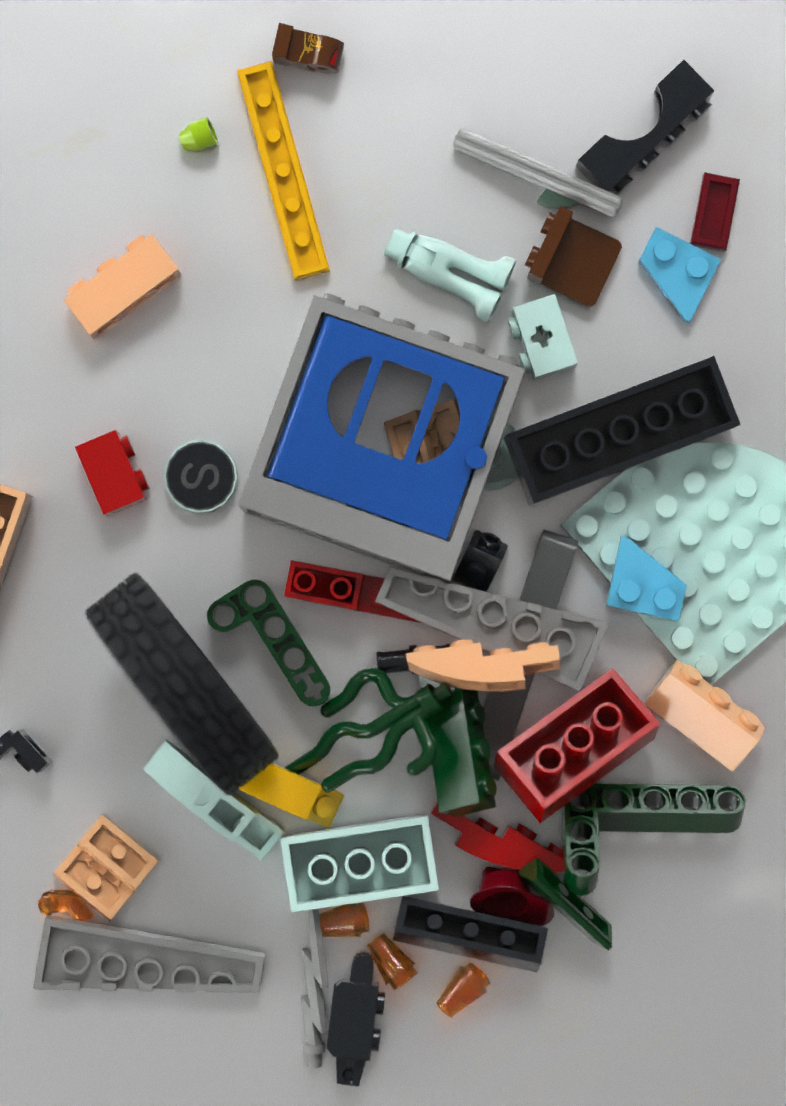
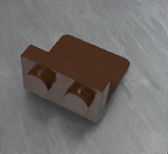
[525,206,622,307]

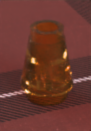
[319,903,369,937]
[367,933,418,991]
[436,962,490,1018]

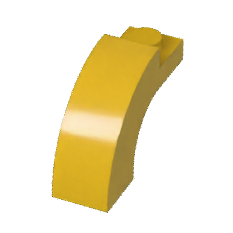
[239,763,344,828]

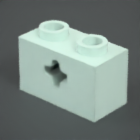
[507,294,578,381]

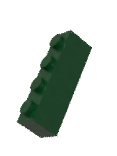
[419,675,497,817]

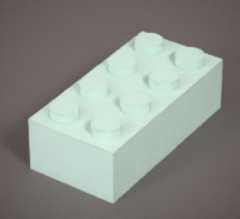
[280,814,439,913]

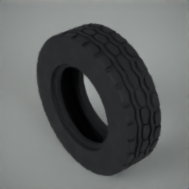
[85,573,279,795]

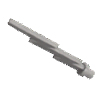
[300,909,328,1068]

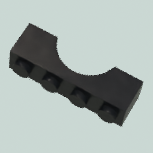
[576,60,714,195]

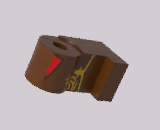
[272,23,345,74]

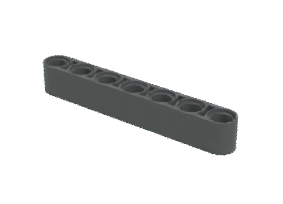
[483,529,578,781]

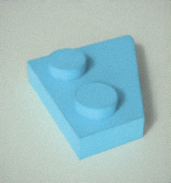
[639,227,721,324]
[605,536,687,621]

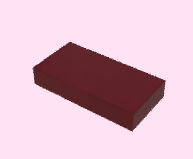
[690,172,740,252]

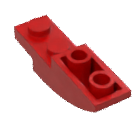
[284,560,424,624]
[430,800,564,873]

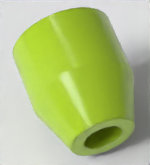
[179,117,218,151]

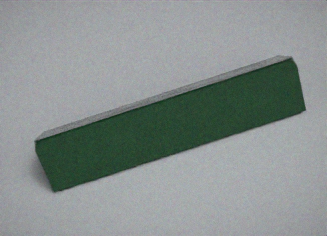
[518,857,612,950]

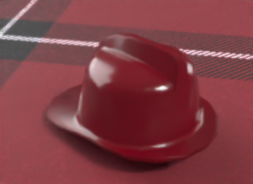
[470,866,554,926]

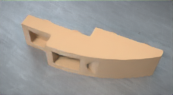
[406,640,561,691]

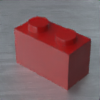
[75,430,150,517]

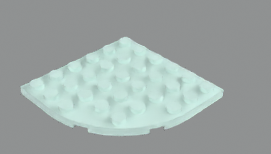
[560,442,786,685]

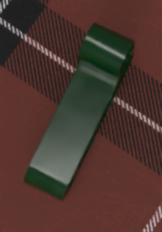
[207,579,331,707]

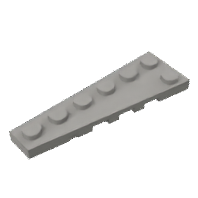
[375,567,609,691]
[33,915,265,993]

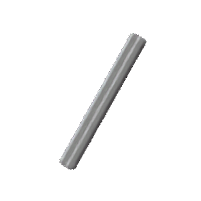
[453,129,623,217]

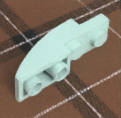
[143,739,284,860]

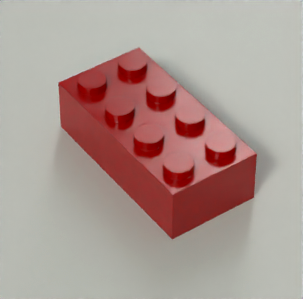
[494,668,660,823]

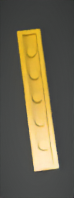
[237,61,330,281]

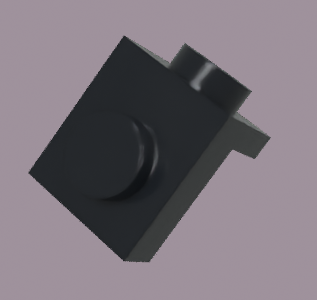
[452,530,508,592]

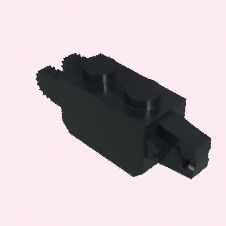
[326,951,386,1086]

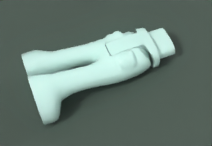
[384,228,516,323]

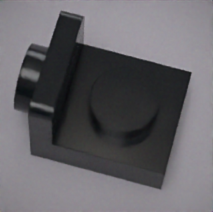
[0,729,53,773]

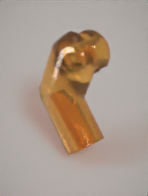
[37,889,94,922]

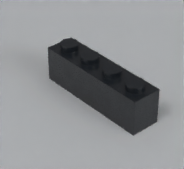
[393,896,548,972]

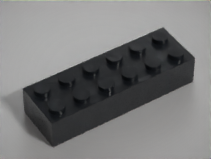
[503,356,741,506]

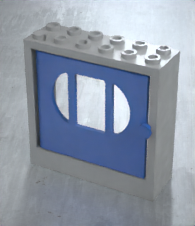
[238,293,525,583]

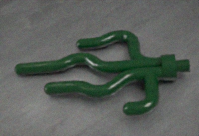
[284,668,453,792]

